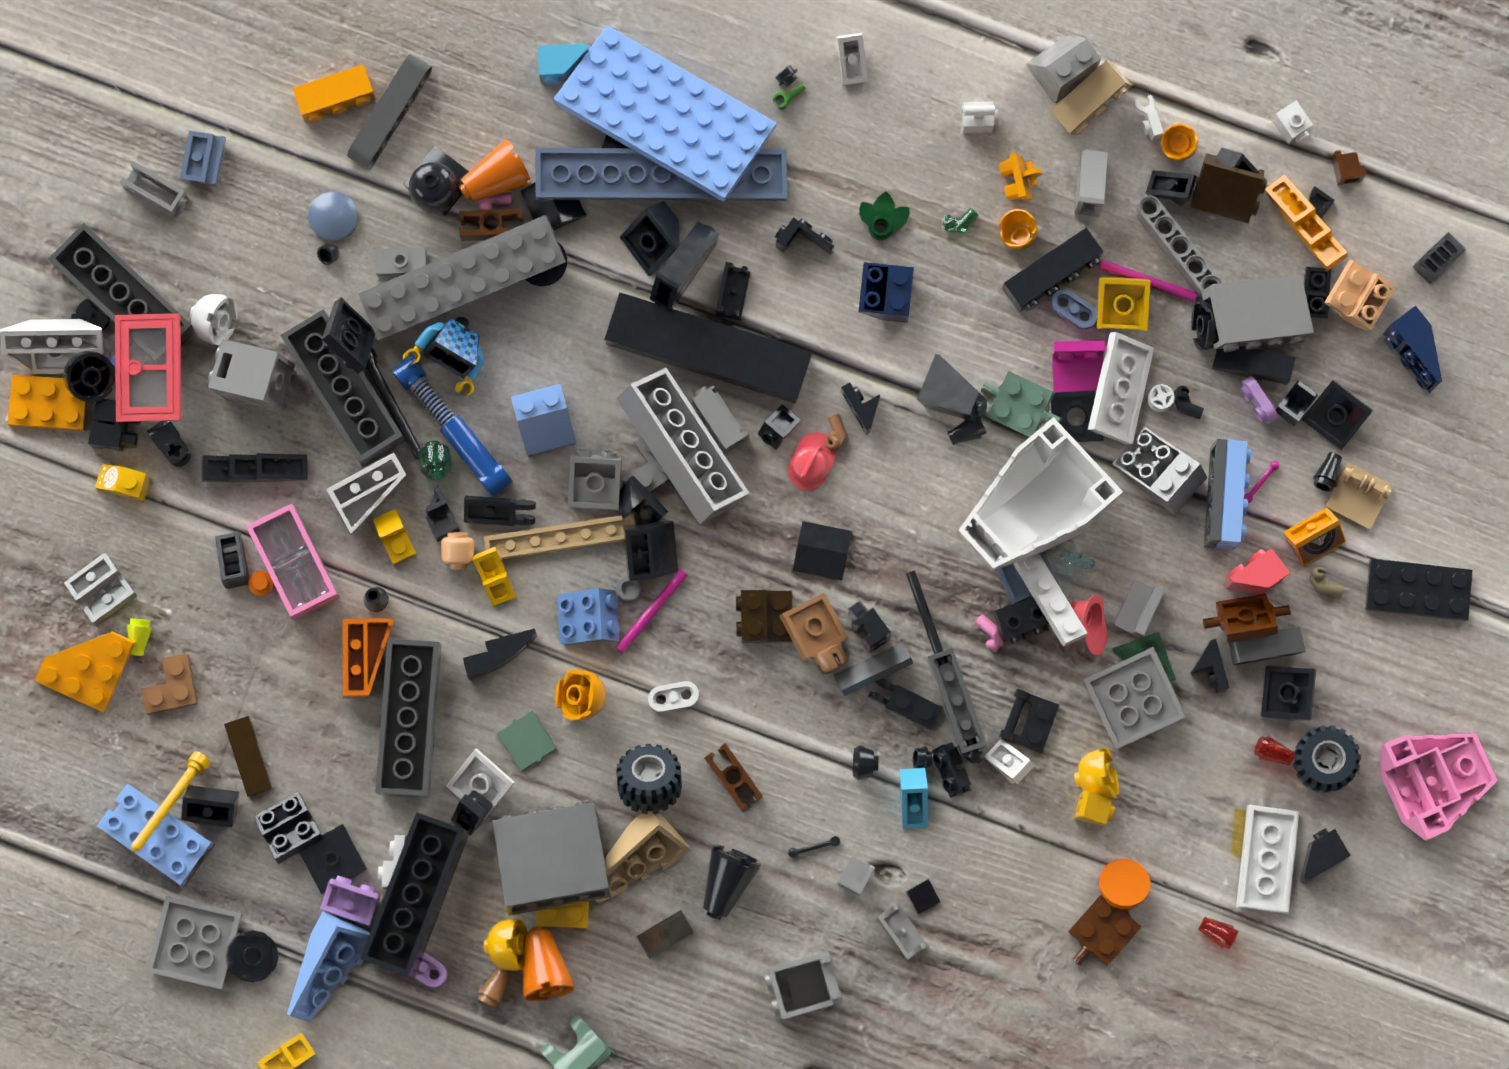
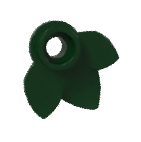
[859,192,910,241]

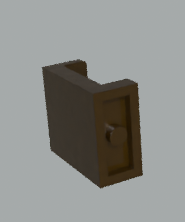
[1191,153,1267,224]

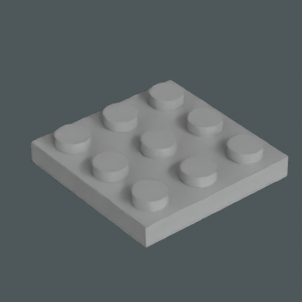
[1083,647,1187,749]
[146,896,242,990]

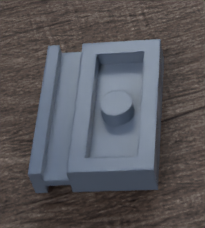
[180,130,226,187]

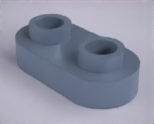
[1051,289,1098,330]

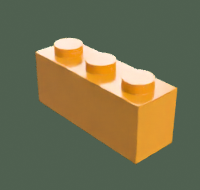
[292,64,375,122]

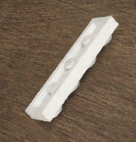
[1013,553,1087,647]

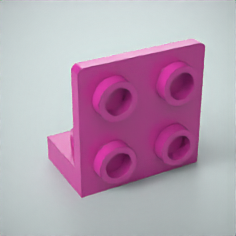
[1052,340,1105,392]

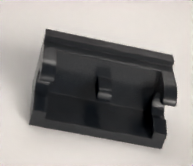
[716,262,751,321]

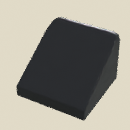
[906,879,941,915]

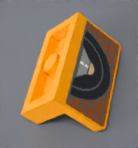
[1283,507,1346,566]

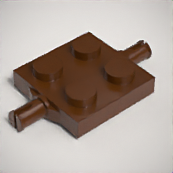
[1203,593,1291,642]
[1068,894,1142,966]

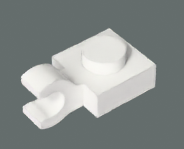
[1134,95,1164,142]

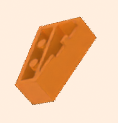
[342,619,394,699]

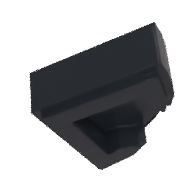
[1309,186,1335,219]

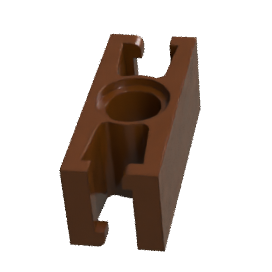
[459,209,524,241]
[704,743,763,812]

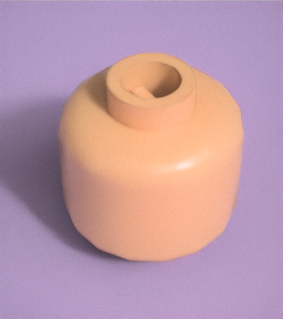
[441,532,474,570]

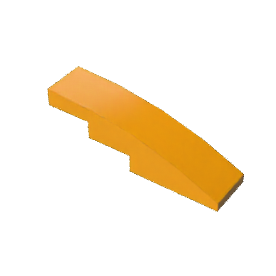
[1265,175,1348,271]

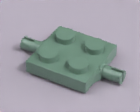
[981,371,1062,437]

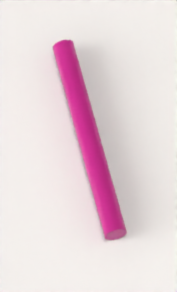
[1099,260,1197,302]
[615,569,688,654]

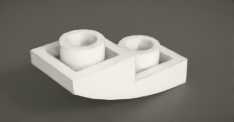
[378,835,407,888]

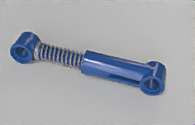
[392,355,513,497]

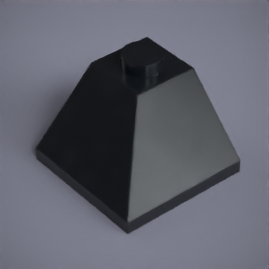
[619,201,680,276]

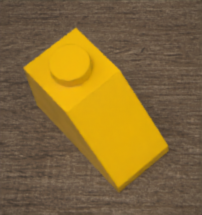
[1074,790,1115,826]

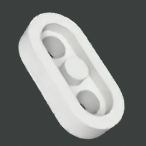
[648,681,699,713]

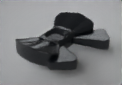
[71,299,110,331]

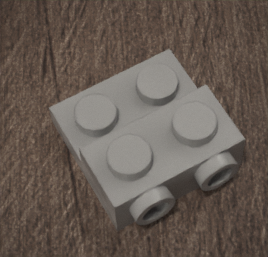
[568,449,622,510]

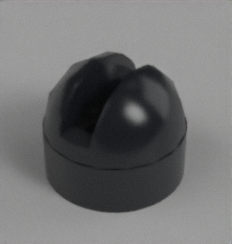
[317,243,340,265]

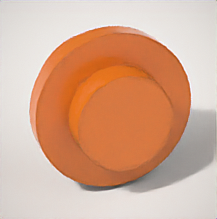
[248,571,274,596]

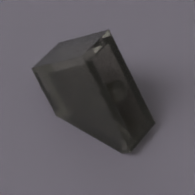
[637,910,694,959]

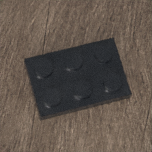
[322,297,375,374]

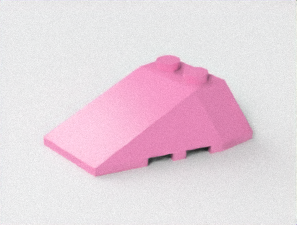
[1380,733,1498,840]

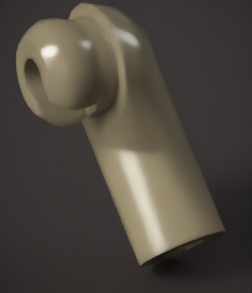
[1310,567,1343,598]

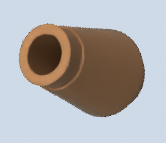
[477,969,510,1010]

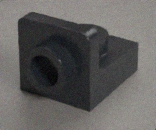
[758,404,801,450]

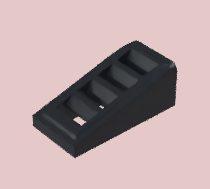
[1413,232,1466,284]
[215,531,249,589]

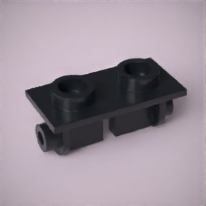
[932,742,971,798]

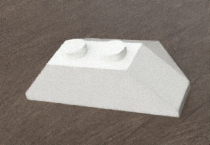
[0,319,104,374]

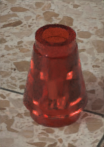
[1254,736,1295,766]
[1198,917,1239,950]

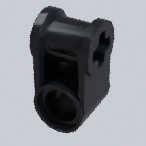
[147,421,191,467]

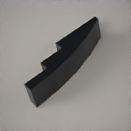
[201,453,308,482]

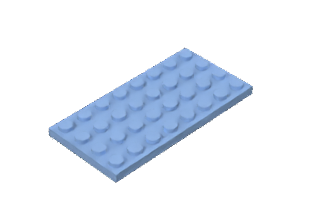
[553,25,777,202]

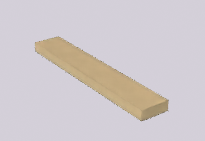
[484,514,636,560]

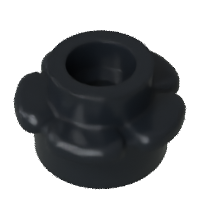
[775,65,798,87]
[912,746,933,770]

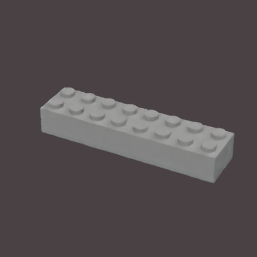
[358,215,566,340]

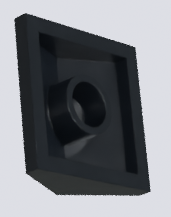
[520,182,586,231]
[1302,380,1373,450]
[792,521,852,581]
[1261,666,1316,720]

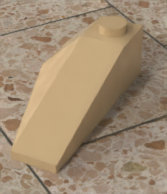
[595,811,690,904]

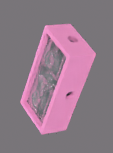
[246,504,340,621]

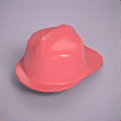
[787,432,837,491]
[1071,594,1107,655]

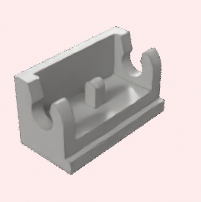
[877,903,928,961]

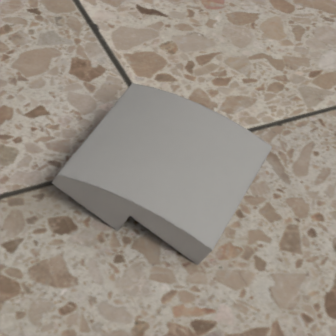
[64,553,137,626]

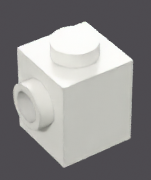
[1272,100,1313,144]

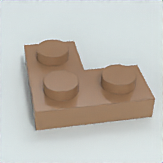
[141,653,198,715]

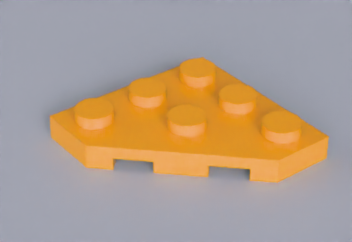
[35,631,135,713]

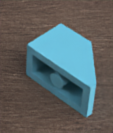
[538,44,589,85]
[899,768,928,829]

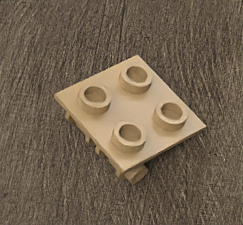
[1325,462,1393,530]

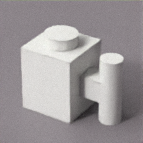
[962,102,998,133]

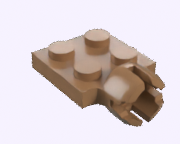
[779,593,848,675]

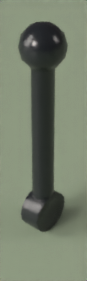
[788,836,840,858]

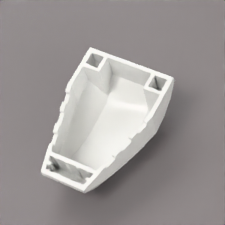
[958,417,1123,570]

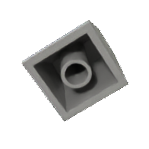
[1026,35,1101,104]

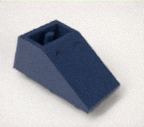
[1383,305,1442,393]

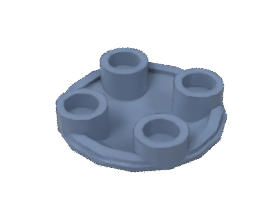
[308,191,358,240]

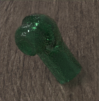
[941,208,979,233]

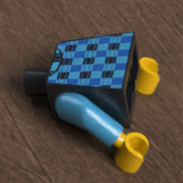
[403,317,484,396]

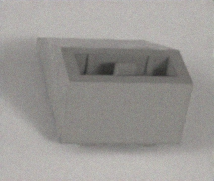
[1112,426,1208,515]

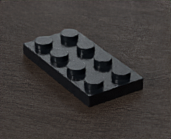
[1365,558,1473,621]

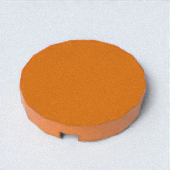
[1098,859,1151,909]

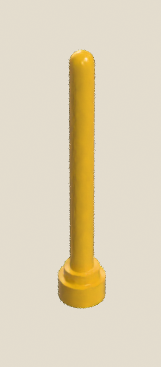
[131,752,210,852]

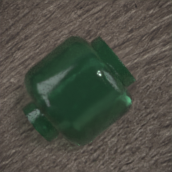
[418,441,452,480]

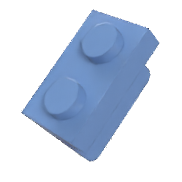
[557,588,620,645]

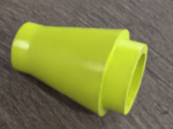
[127,618,152,656]

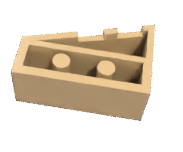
[1050,60,1133,135]

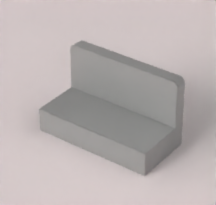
[1114,580,1165,638]

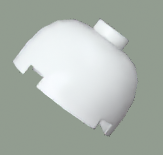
[190,294,238,345]

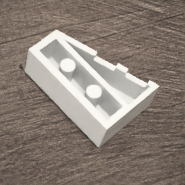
[326,453,407,534]

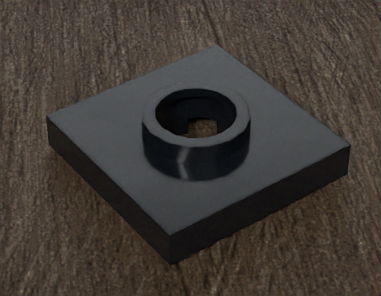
[1050,390,1104,442]

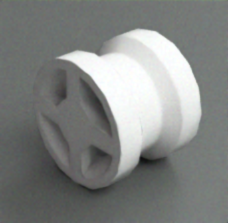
[1147,384,1175,413]

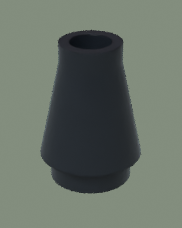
[947,418,987,445]
[1313,452,1342,492]
[363,587,389,612]

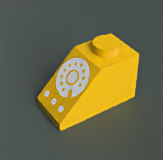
[95,464,151,502]

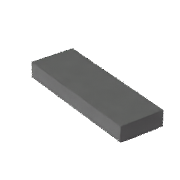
[833,643,914,696]

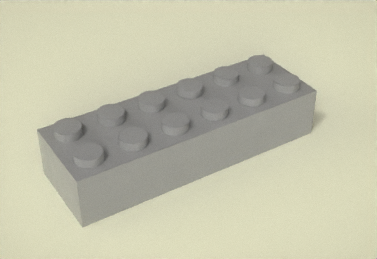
[617,368,749,524]

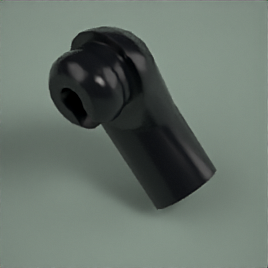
[1174,386,1204,420]

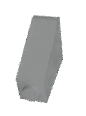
[1074,147,1108,217]

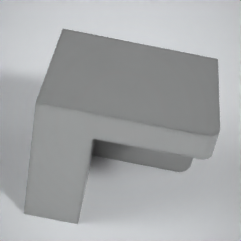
[837,857,875,896]

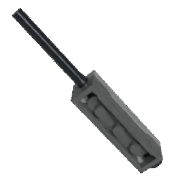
[906,570,987,764]

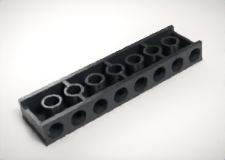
[604,292,813,404]

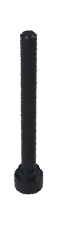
[365,347,424,460]

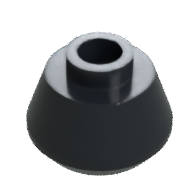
[852,745,879,780]

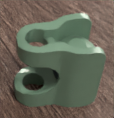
[541,1015,611,1069]

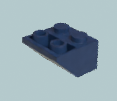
[858,262,914,323]

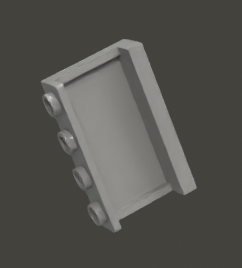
[1201,275,1314,352]

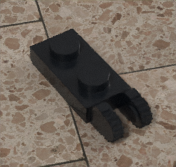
[464,495,536,526]
[868,679,942,731]

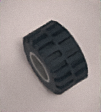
[1293,725,1361,793]
[616,744,682,814]

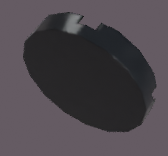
[226,930,279,982]

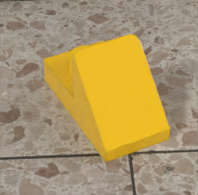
[373,509,417,565]

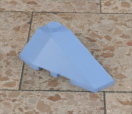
[287,912,370,1021]

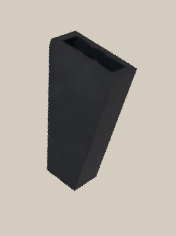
[649,221,719,312]

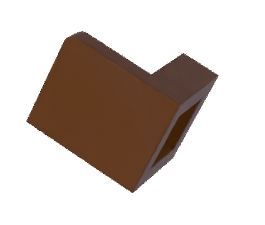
[1332,150,1366,186]

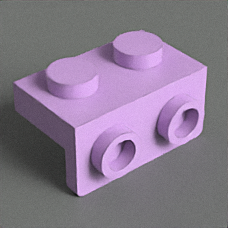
[319,876,380,926]

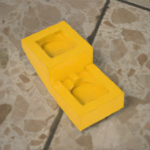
[472,546,516,606]
[256,1032,316,1069]

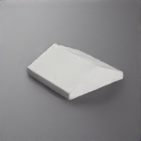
[446,748,515,819]

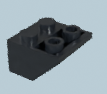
[623,521,678,581]

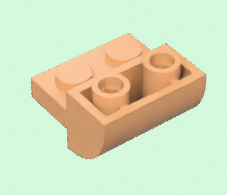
[1324,260,1396,330]

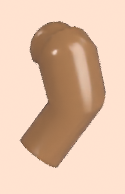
[825,414,847,451]

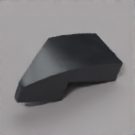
[425,486,460,542]

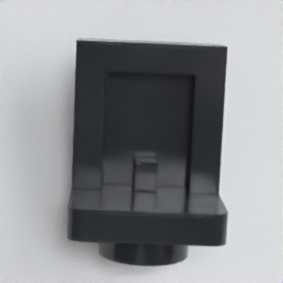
[1276,380,1318,426]

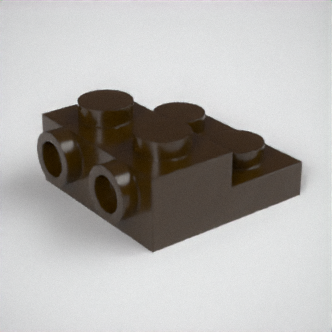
[736,590,793,643]

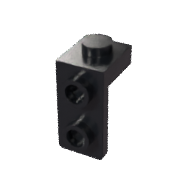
[775,217,834,255]

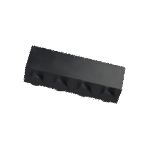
[1002,227,1104,312]

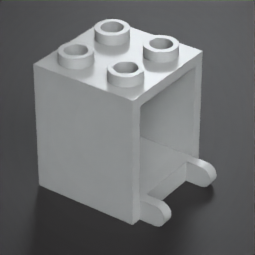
[208,339,297,413]
[764,952,843,1020]

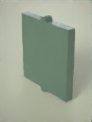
[497,710,557,771]

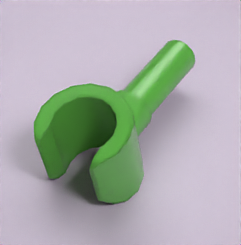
[773,84,806,109]

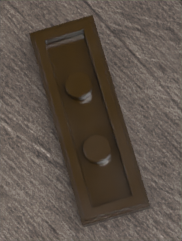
[224,716,273,797]

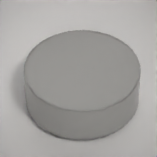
[616,576,642,602]

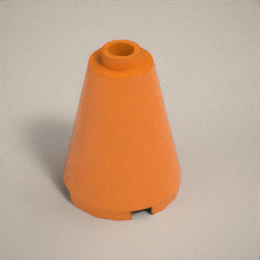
[458,139,531,202]
[523,926,575,1002]

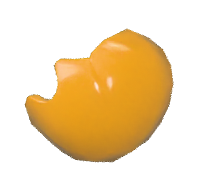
[1160,123,1199,162]
[999,209,1038,250]

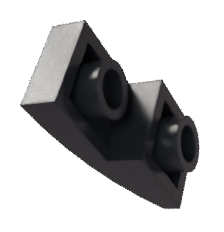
[1304,267,1332,319]

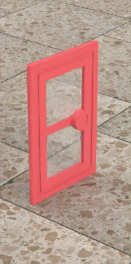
[115,313,181,422]

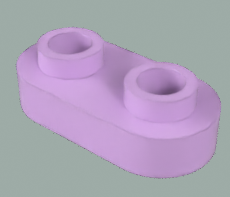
[1240,376,1278,424]
[415,952,447,988]

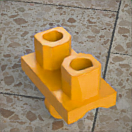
[999,153,1043,202]

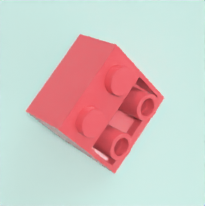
[1224,548,1290,594]

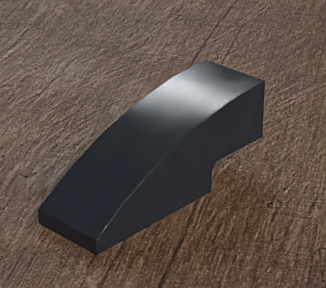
[1212,346,1296,385]
[463,628,537,680]

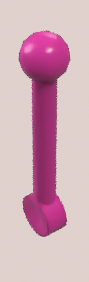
[1244,461,1280,504]

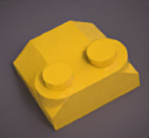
[1097,277,1151,331]

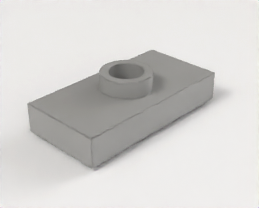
[375,248,427,276]

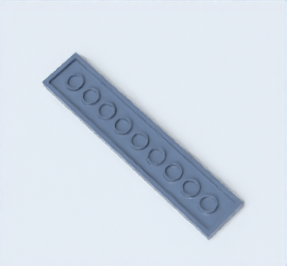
[535,148,787,201]

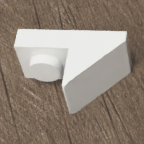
[837,33,868,85]
[984,738,1035,784]

